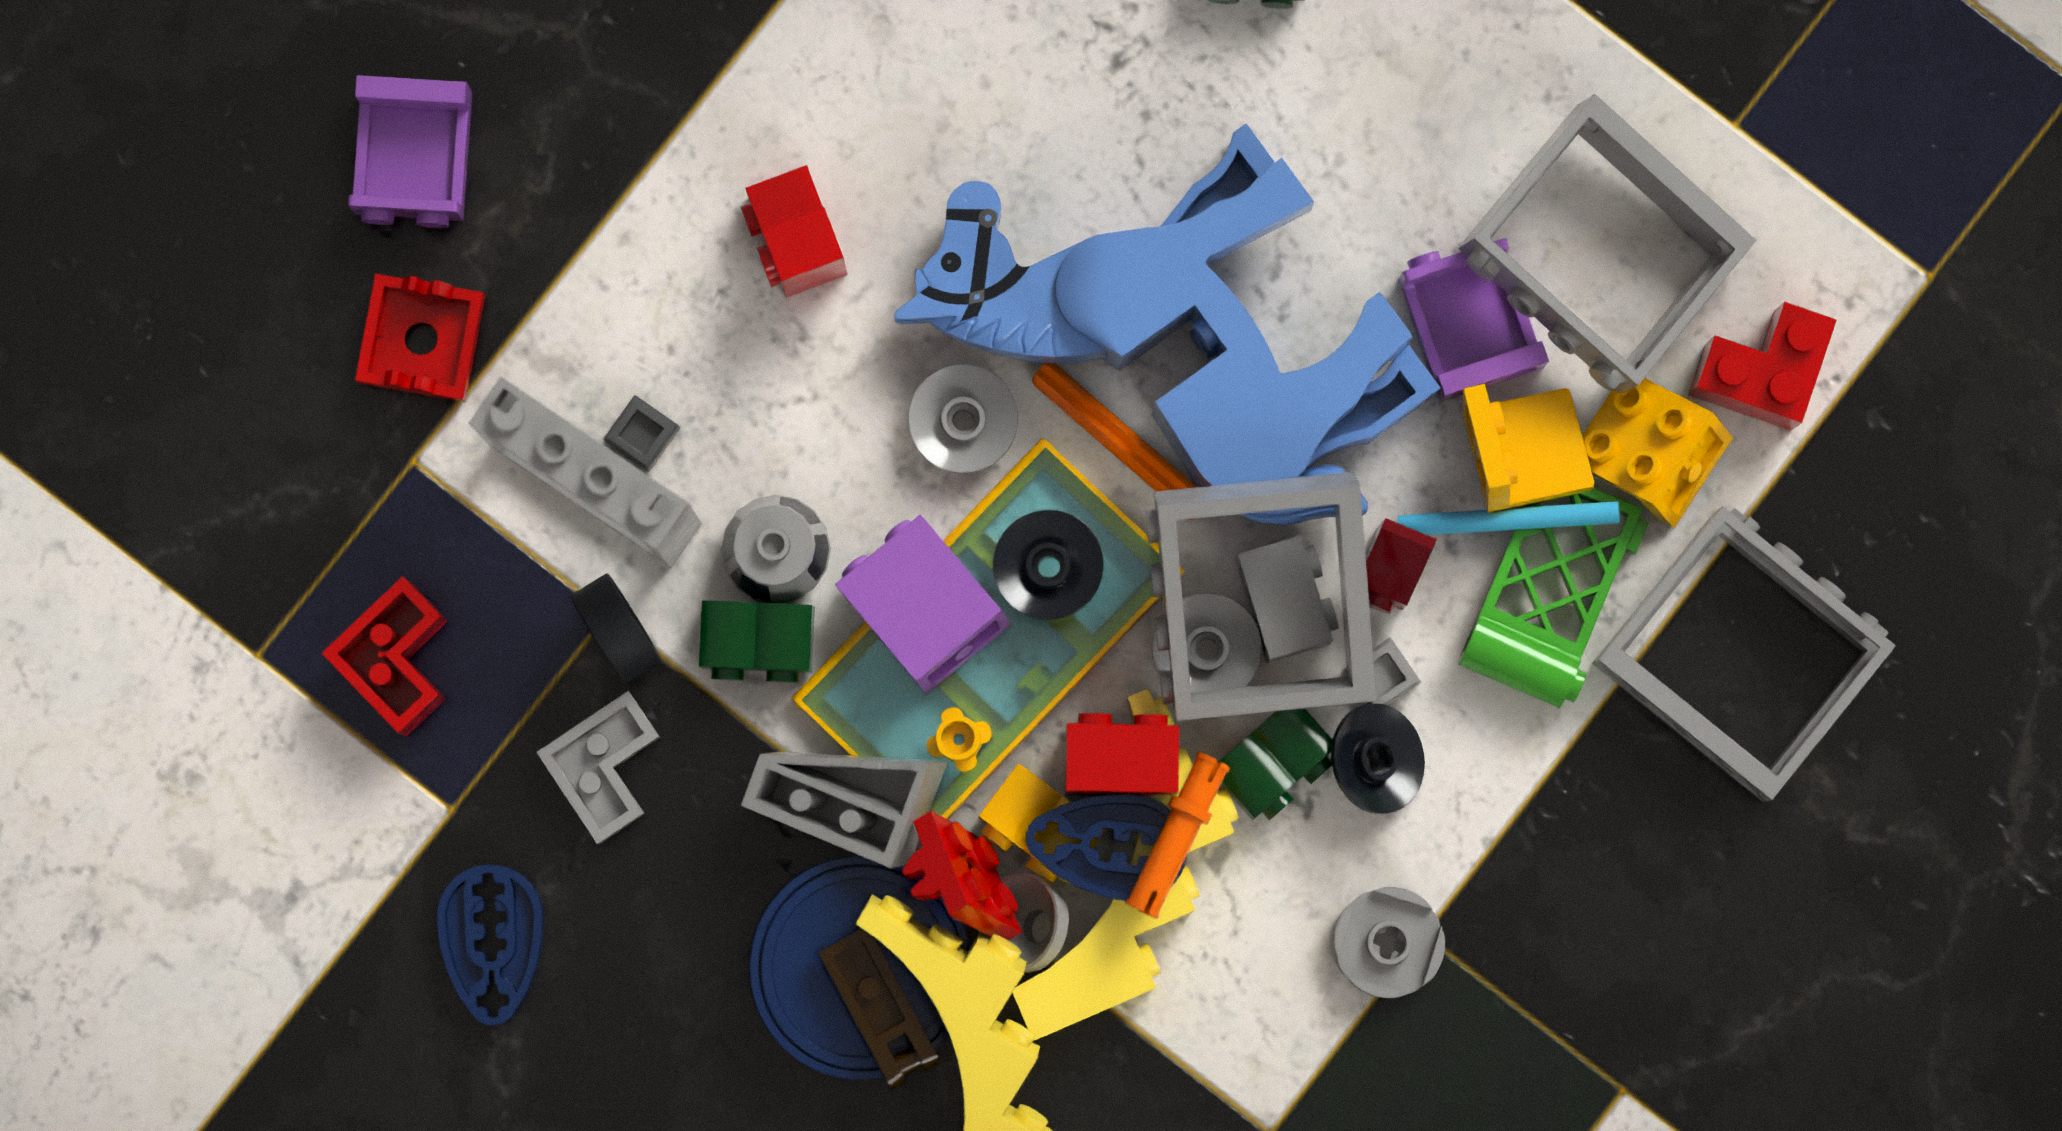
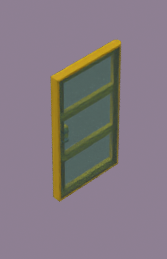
[791,438,1185,820]

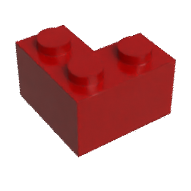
[740,165,847,298]
[1688,302,1837,431]
[322,576,448,737]
[1065,713,1180,796]

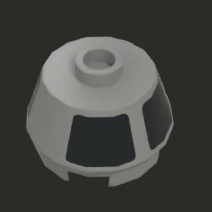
[721,495,831,603]

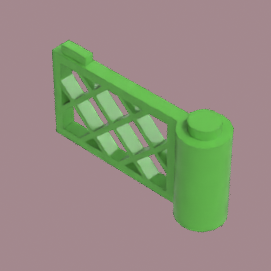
[1458,488,1648,708]

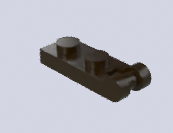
[817,928,940,1090]

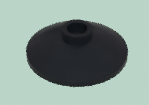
[993,510,1104,620]
[1331,704,1425,814]

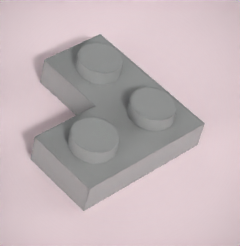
[536,691,661,845]

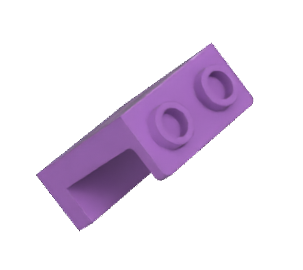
[348,75,472,228]
[1398,238,1549,402]
[835,514,1011,695]

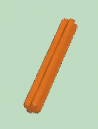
[1032,363,1197,520]

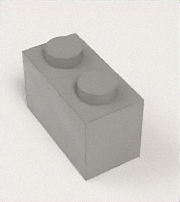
[1235,535,1339,663]

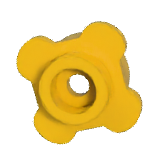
[927,707,992,772]

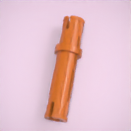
[1125,752,1230,919]

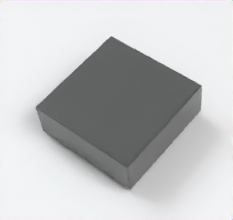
[603,395,680,472]

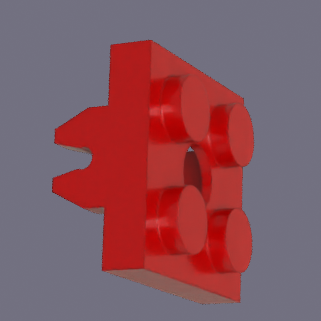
[355,273,486,402]
[902,811,1022,941]

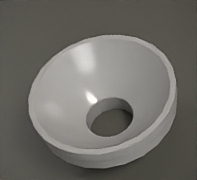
[978,872,1069,973]

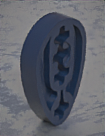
[1026,794,1187,901]
[437,865,545,1026]

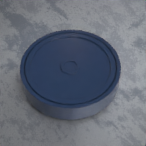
[748,856,971,1080]

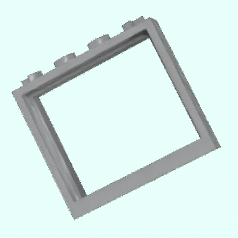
[1458,94,1757,394]
[469,376,702,568]
[1145,472,1376,721]
[1592,506,1896,802]

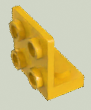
[1582,378,1733,528]
[1462,384,1594,513]

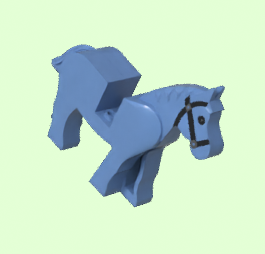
[894,123,1441,525]

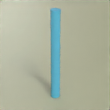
[1398,501,1620,535]

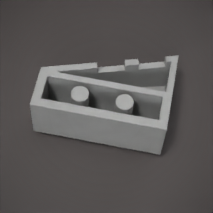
[741,752,948,868]

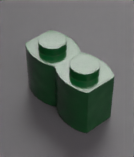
[699,601,815,683]
[1217,708,1332,821]

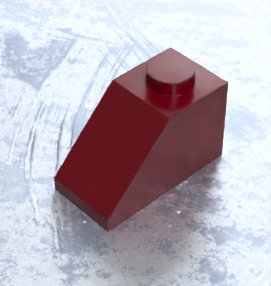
[1365,518,1437,614]

